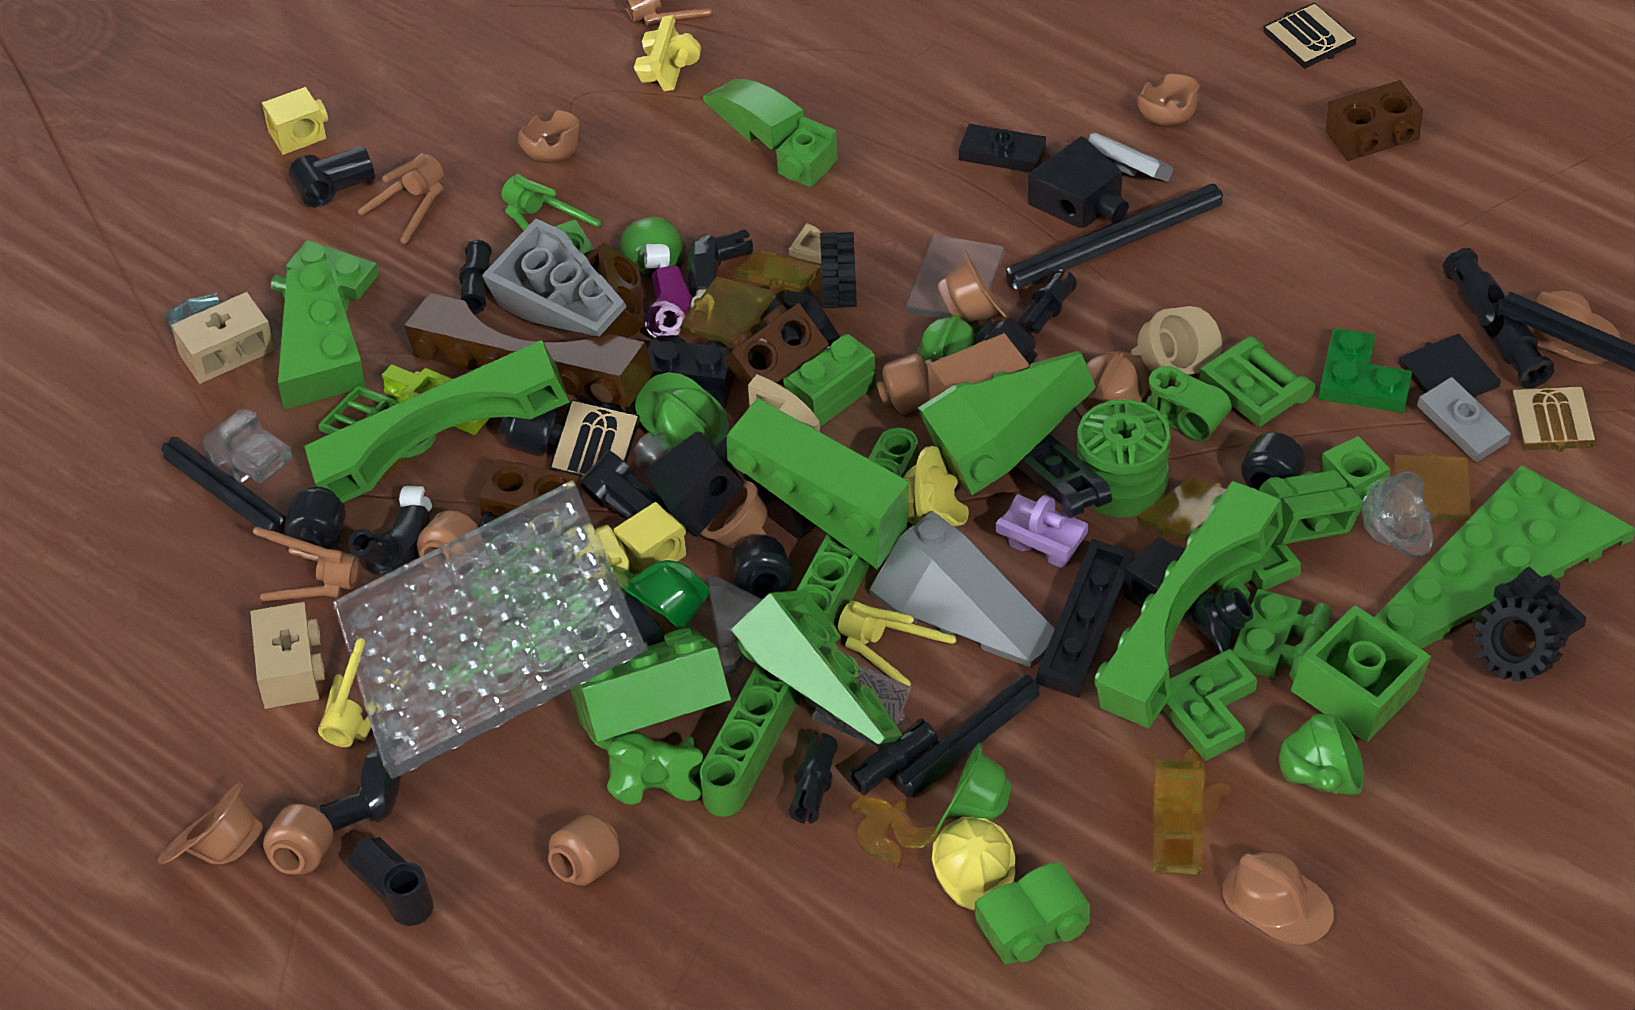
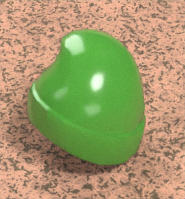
[1279,714,1364,796]

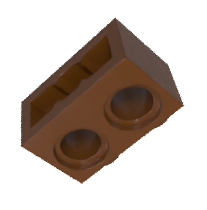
[1326,80,1423,161]
[585,242,645,338]
[723,303,829,393]
[478,459,583,540]

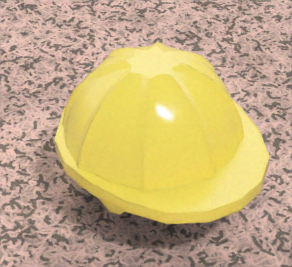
[904,446,969,527]
[931,817,1015,911]

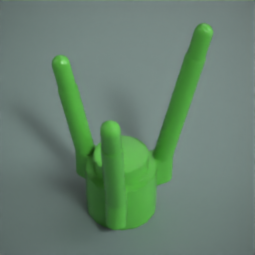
[502,174,601,231]

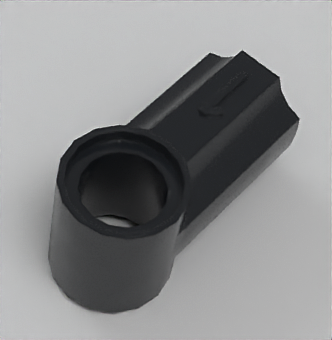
[289,146,375,208]
[580,450,666,520]
[347,836,434,926]

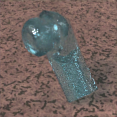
[166,293,220,334]

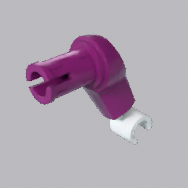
[644,244,692,340]

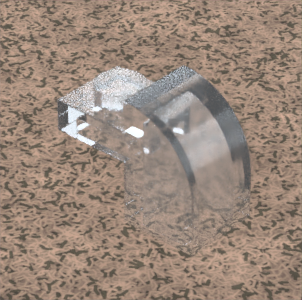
[203,409,292,484]

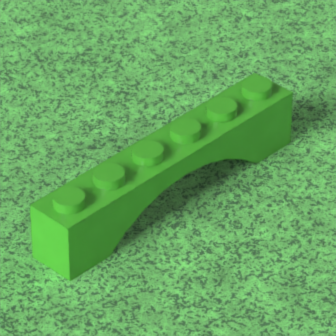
[304,340,570,503]
[1094,480,1283,729]

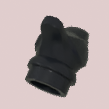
[1182,588,1253,655]

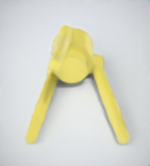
[838,601,957,688]
[318,638,414,747]

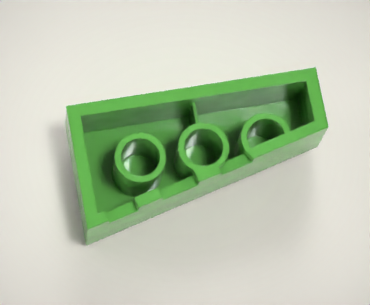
[727,398,910,569]

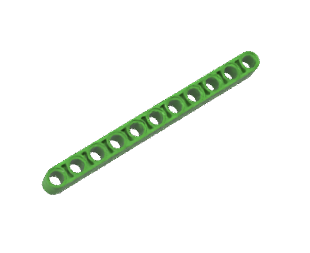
[700,427,918,817]

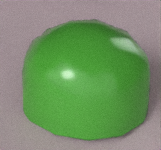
[618,217,686,275]

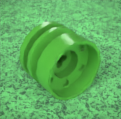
[1077,399,1171,518]

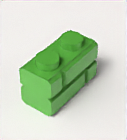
[783,334,876,427]
[1259,470,1363,545]

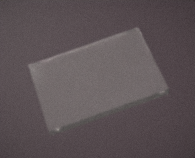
[906,235,1005,318]

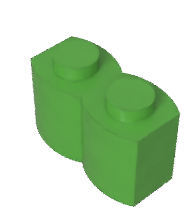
[975,862,1090,964]

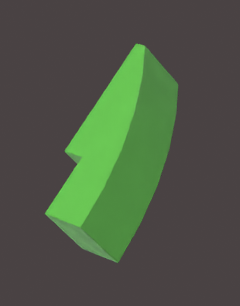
[703,79,803,151]

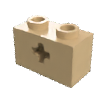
[171,292,275,384]
[250,602,325,709]

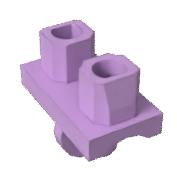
[996,494,1088,568]

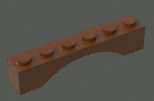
[404,293,653,407]

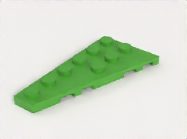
[1374,465,1635,649]

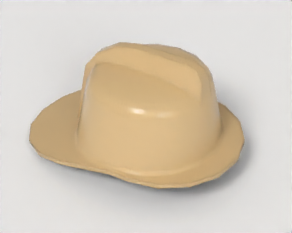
[1131,306,1222,375]

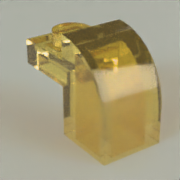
[1151,760,1205,875]

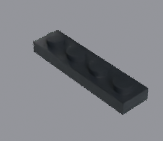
[1036,538,1135,698]

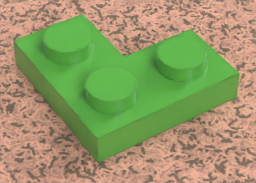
[1162,649,1257,761]

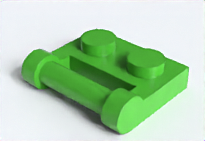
[1199,336,1315,427]

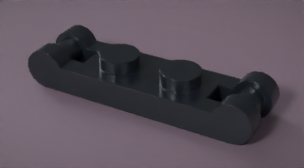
[1016,434,1112,519]

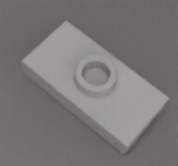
[1088,133,1174,182]
[1417,377,1511,463]

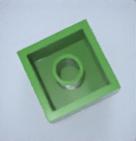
[1290,605,1431,743]

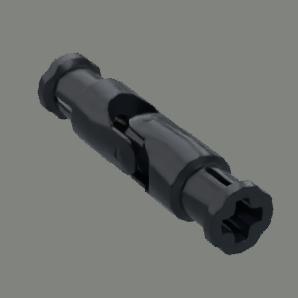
[1442,248,1555,389]

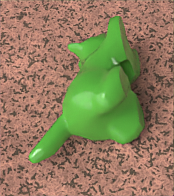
[588,731,704,805]

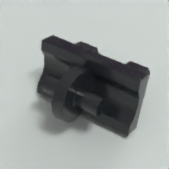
[1494,566,1587,643]

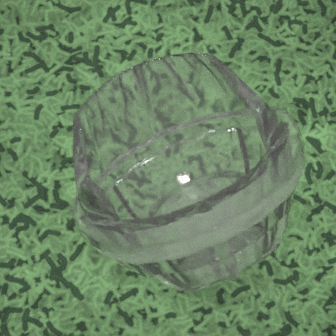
[1361,471,1433,558]

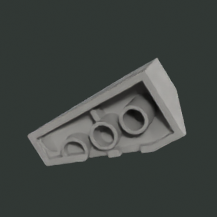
[482,218,626,337]
[869,511,1055,668]

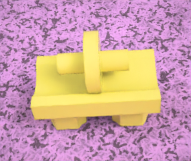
[634,15,701,92]

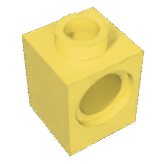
[262,87,328,155]
[614,502,686,574]

